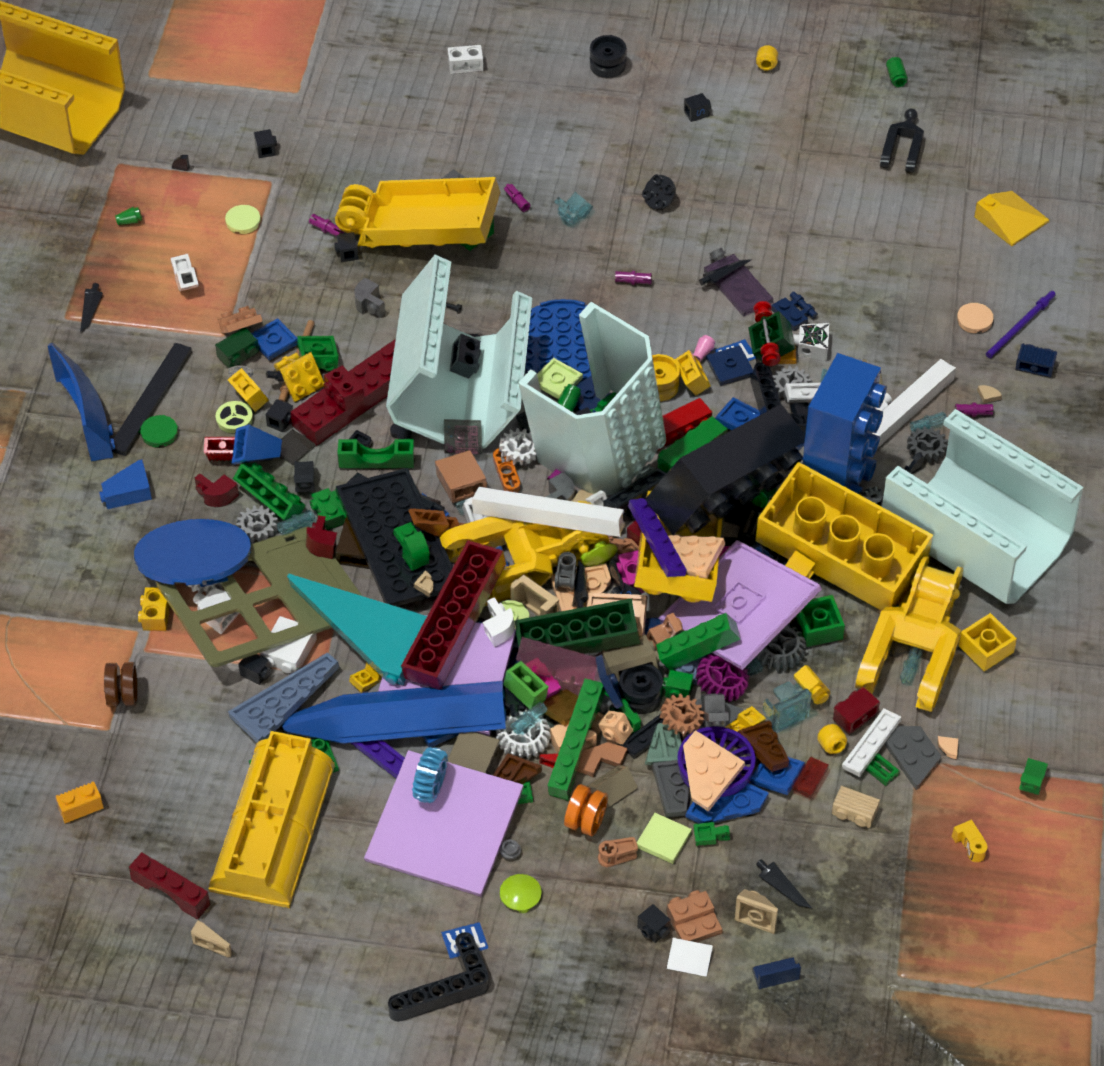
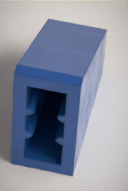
[232,424,282,464]
[99,459,152,509]

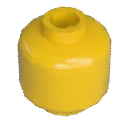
[756,45,778,70]
[817,724,847,754]

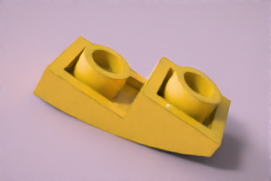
[349,663,382,693]

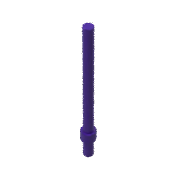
[986,290,1056,358]

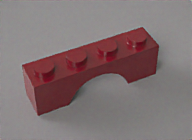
[129,852,210,920]

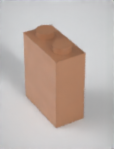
[435,450,487,503]

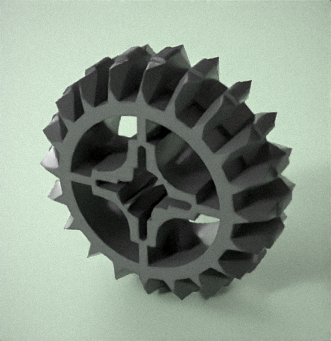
[756,624,806,672]

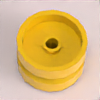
[652,354,680,402]

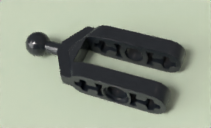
[880,108,924,173]

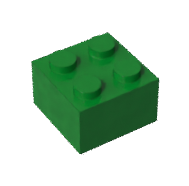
[794,595,845,647]

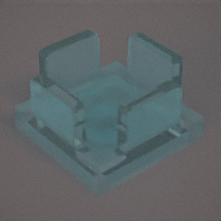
[763,682,811,733]

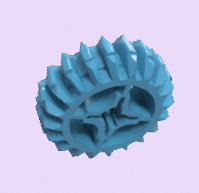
[412,747,448,803]

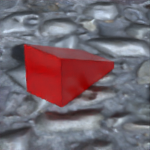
[539,753,559,768]

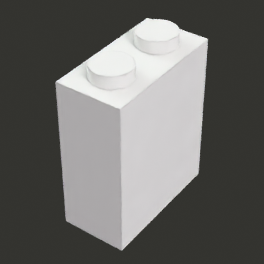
[260,616,317,673]

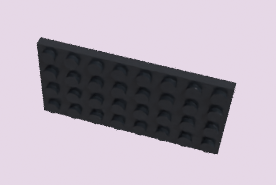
[335,468,453,606]

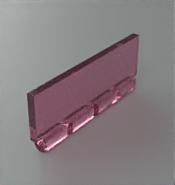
[516,637,597,687]

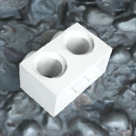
[448,45,483,74]

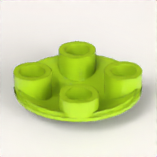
[581,541,618,567]
[500,874,541,913]

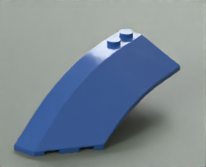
[48,343,115,461]

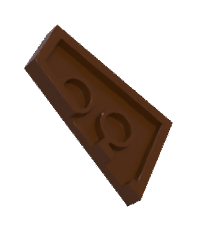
[738,720,789,772]

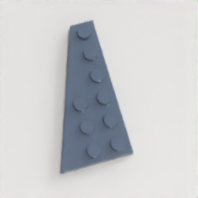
[228,653,339,743]

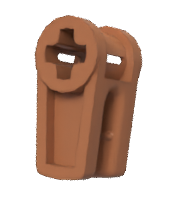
[598,837,638,867]

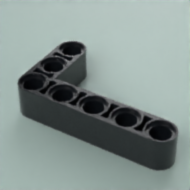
[750,362,807,434]
[388,932,489,1022]

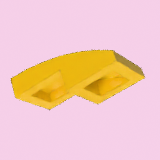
[725,706,766,732]

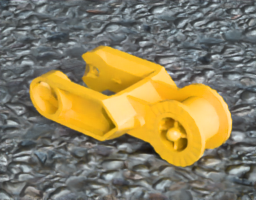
[440,501,610,606]
[855,556,964,712]

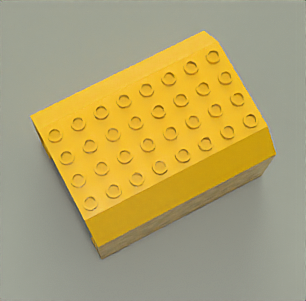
[0,1,125,155]

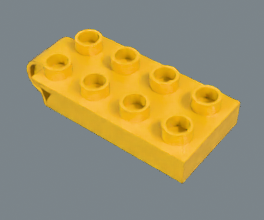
[335,177,501,248]
[634,491,722,603]

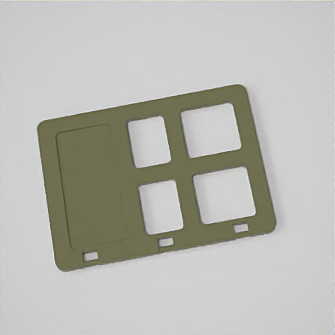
[155,527,362,667]

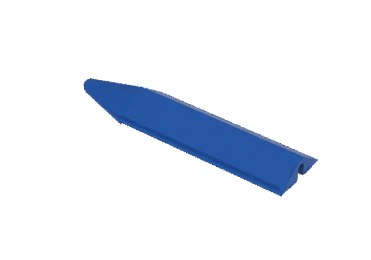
[282,680,506,744]

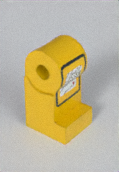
[952,820,987,862]

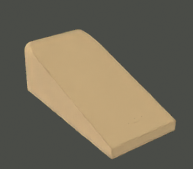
[191,920,232,958]

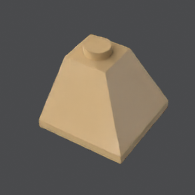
[735,889,778,934]

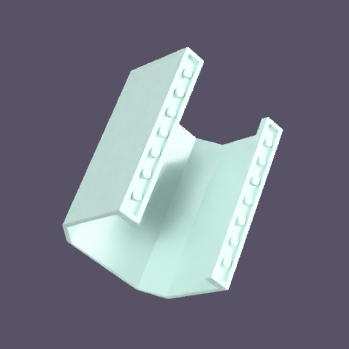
[386,255,532,450]
[518,302,666,496]
[882,409,1083,604]

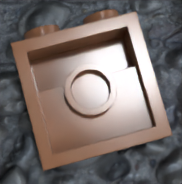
[217,306,262,333]
[667,890,722,942]

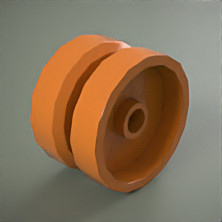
[564,784,608,837]

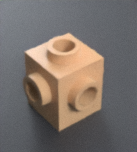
[598,711,633,744]

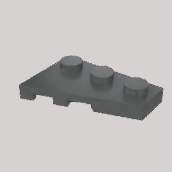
[652,760,689,818]

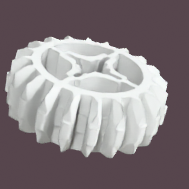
[496,708,551,760]

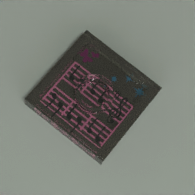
[443,419,482,454]

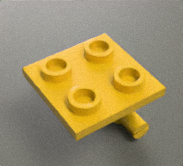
[274,352,324,402]

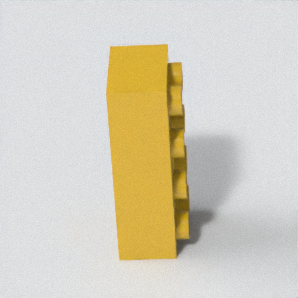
[756,462,933,611]

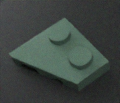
[645,723,681,765]

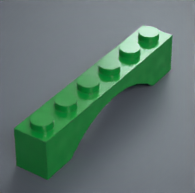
[547,678,605,800]

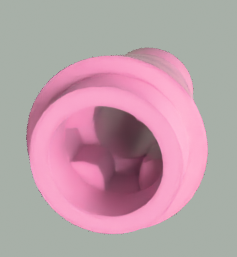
[693,335,715,363]

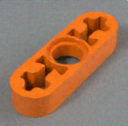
[493,448,520,493]

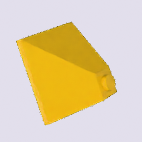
[974,191,1049,246]

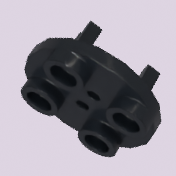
[642,174,676,210]

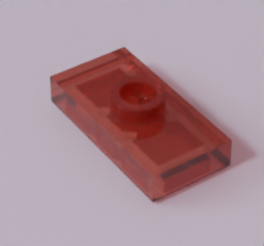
[792,756,829,798]

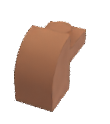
[646,613,684,652]

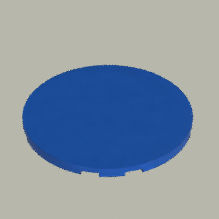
[524,299,592,383]
[134,519,251,585]

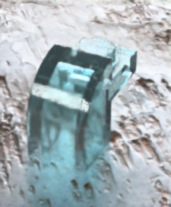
[555,192,593,224]

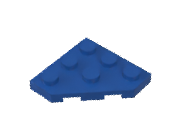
[686,783,769,824]

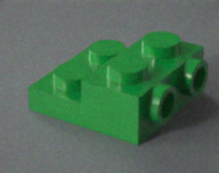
[297,336,338,371]
[309,488,347,530]

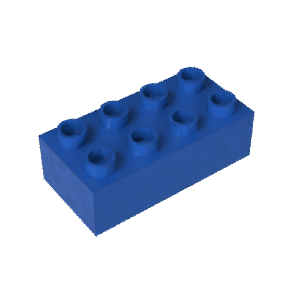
[802,353,887,494]

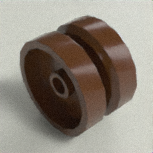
[104,662,138,707]

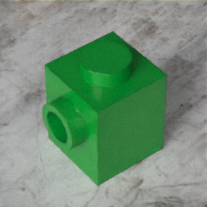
[663,670,694,698]

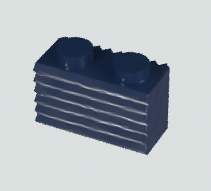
[1015,343,1057,377]

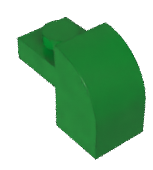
[393,522,429,570]
[1019,758,1048,795]

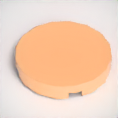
[957,303,993,333]

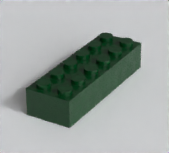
[515,598,640,664]

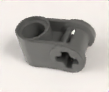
[554,552,576,590]

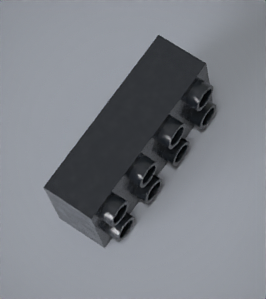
[645,404,805,535]

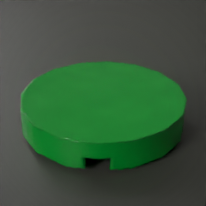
[140,415,178,447]

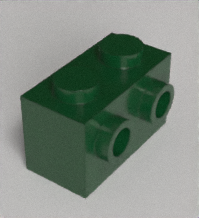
[215,327,259,369]

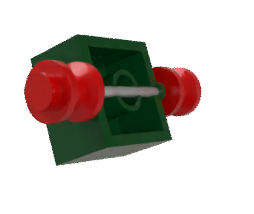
[748,301,795,366]

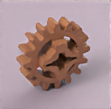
[660,694,704,736]

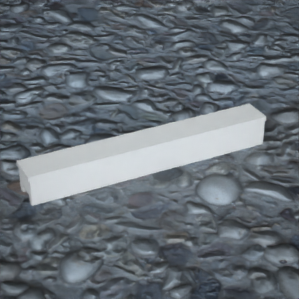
[873,359,956,447]
[472,487,625,537]

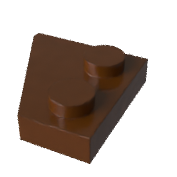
[493,753,542,784]

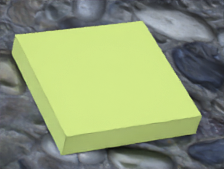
[537,358,583,399]
[637,813,692,864]

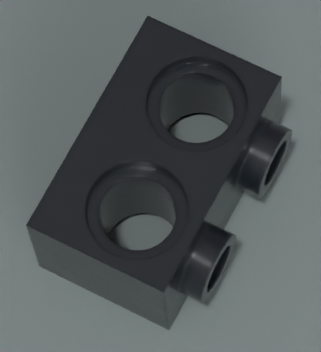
[449,333,481,379]

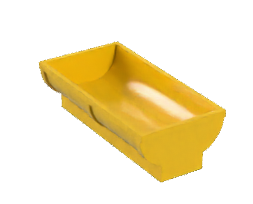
[209,731,335,908]

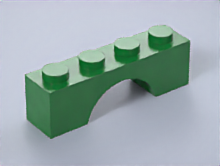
[337,439,415,468]

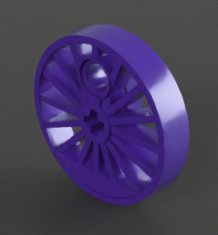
[677,726,755,797]

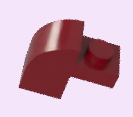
[195,474,239,507]
[306,515,337,559]

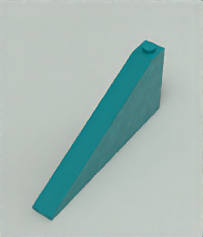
[287,574,427,686]

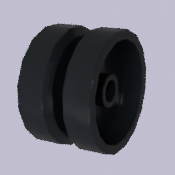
[590,35,627,78]
[619,663,663,714]

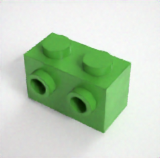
[503,661,549,710]

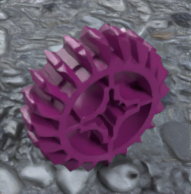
[695,654,749,703]

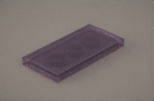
[704,254,774,316]

